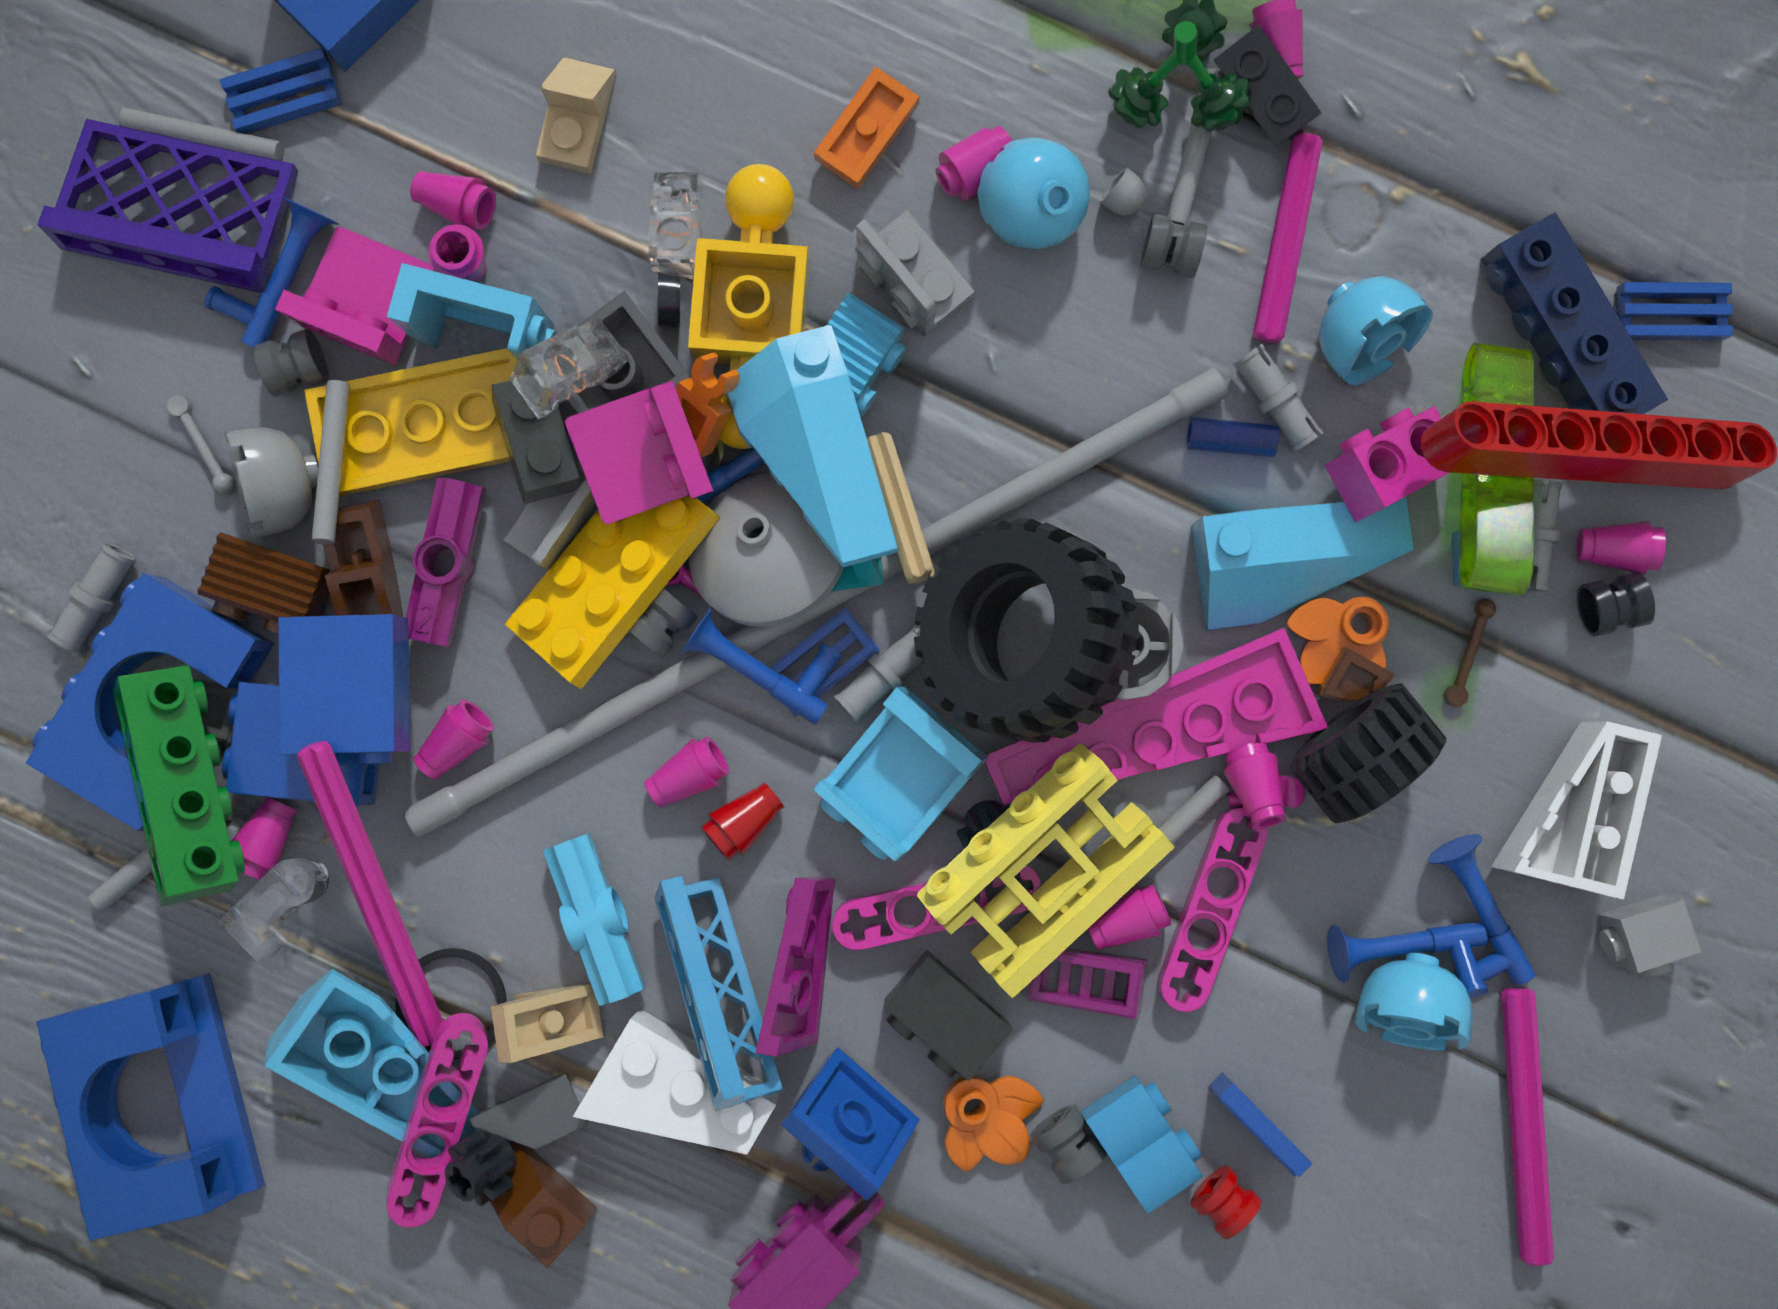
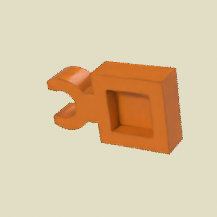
[676,352,740,458]

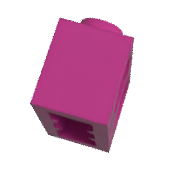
[1324,406,1448,523]

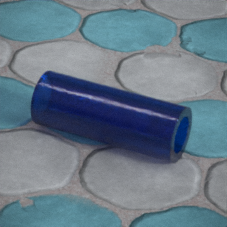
[1186,417,1279,458]

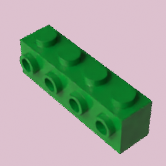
[113,665,245,907]

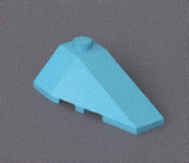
[727,325,898,568]
[1191,497,1414,631]
[264,969,486,1161]

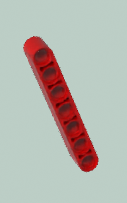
[1421,401,1777,489]

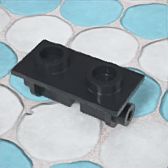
[1214,24,1322,147]

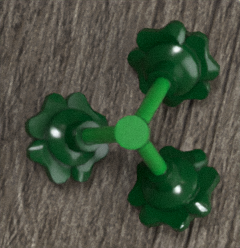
[1108,0,1250,132]

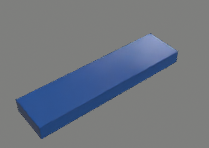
[161,973,265,1195]

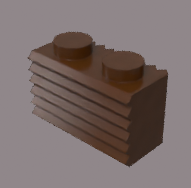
[197,532,330,634]

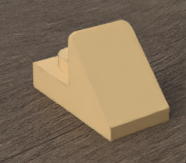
[535,57,616,174]
[491,983,603,1063]

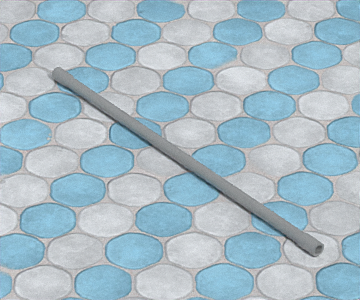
[403,367,1228,838]

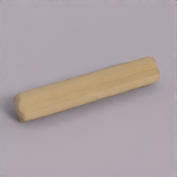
[867,432,935,584]

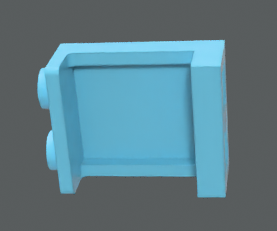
[387,263,558,373]
[813,686,989,862]

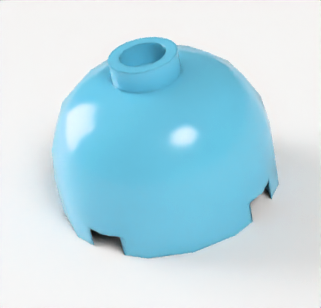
[978,137,1091,250]
[1318,276,1433,386]
[1355,953,1473,1051]

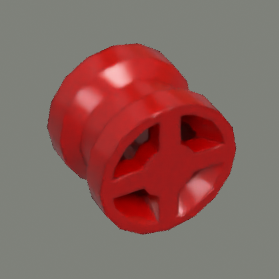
[1190,1165,1262,1239]

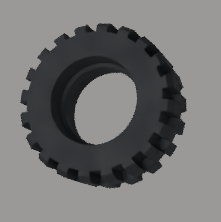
[914,518,1139,743]

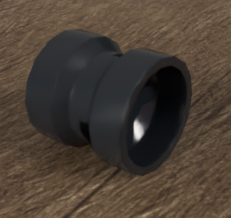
[1577,572,1655,637]

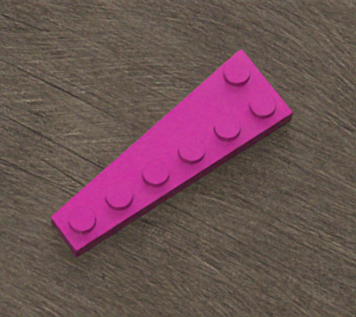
[985,628,1328,807]

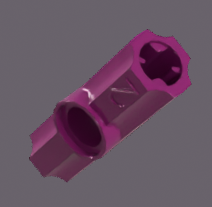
[405,477,487,648]

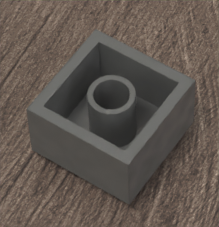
[535,290,690,413]

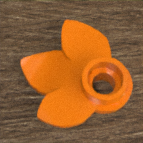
[1286,597,1389,684]
[943,1075,1044,1172]

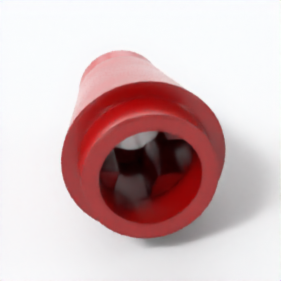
[701,782,784,861]

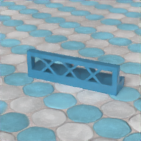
[654,876,783,1111]

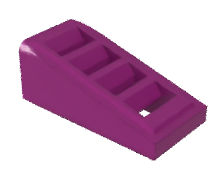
[1027,948,1147,1019]

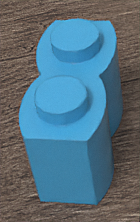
[1081,1075,1203,1214]

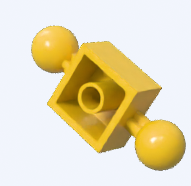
[688,164,811,449]

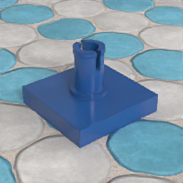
[780,1047,920,1201]

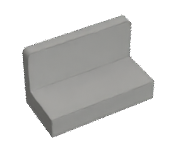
[503,458,597,570]

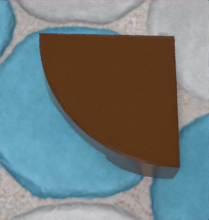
[1316,647,1395,702]

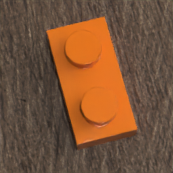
[814,66,920,190]

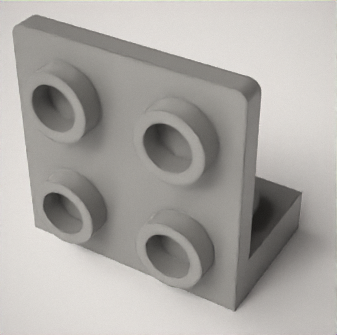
[855,210,975,337]

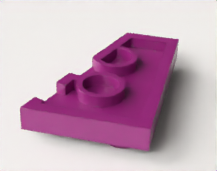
[756,876,835,1057]

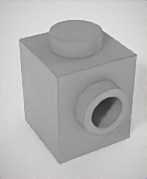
[1598,895,1702,978]

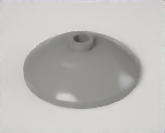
[689,472,844,627]

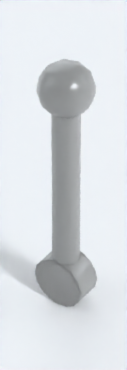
[167,395,235,494]

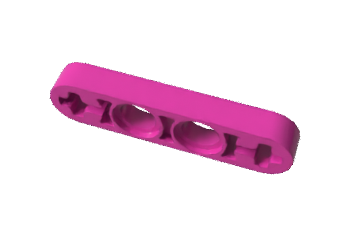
[1157,807,1268,1012]
[832,865,1041,950]
[386,1013,488,1227]

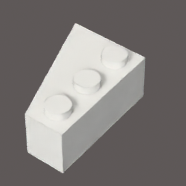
[1491,721,1662,900]
[573,1009,780,1154]

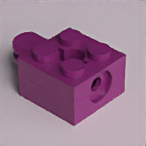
[728,1185,885,1309]

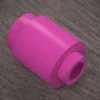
[935,126,1012,201]

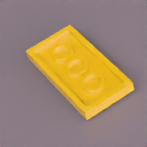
[304,348,527,497]
[505,495,720,689]

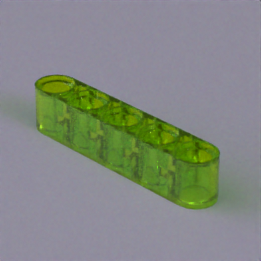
[1459,342,1534,596]

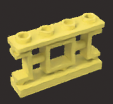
[917,743,1175,999]

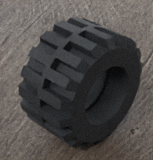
[1290,683,1447,823]

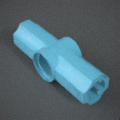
[543,833,646,1006]

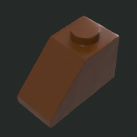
[490,1140,597,1268]

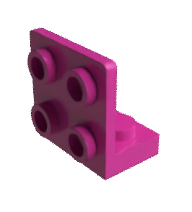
[275,227,436,366]
[565,381,713,524]

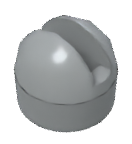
[1099,167,1146,216]

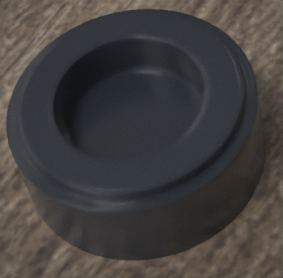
[658,272,680,327]

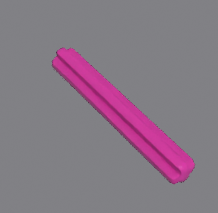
[1253,133,1323,344]

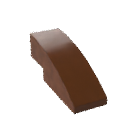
[323,500,410,667]

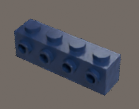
[1481,212,1668,414]

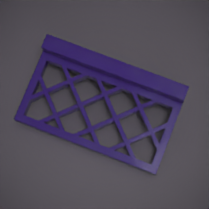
[37,119,298,293]

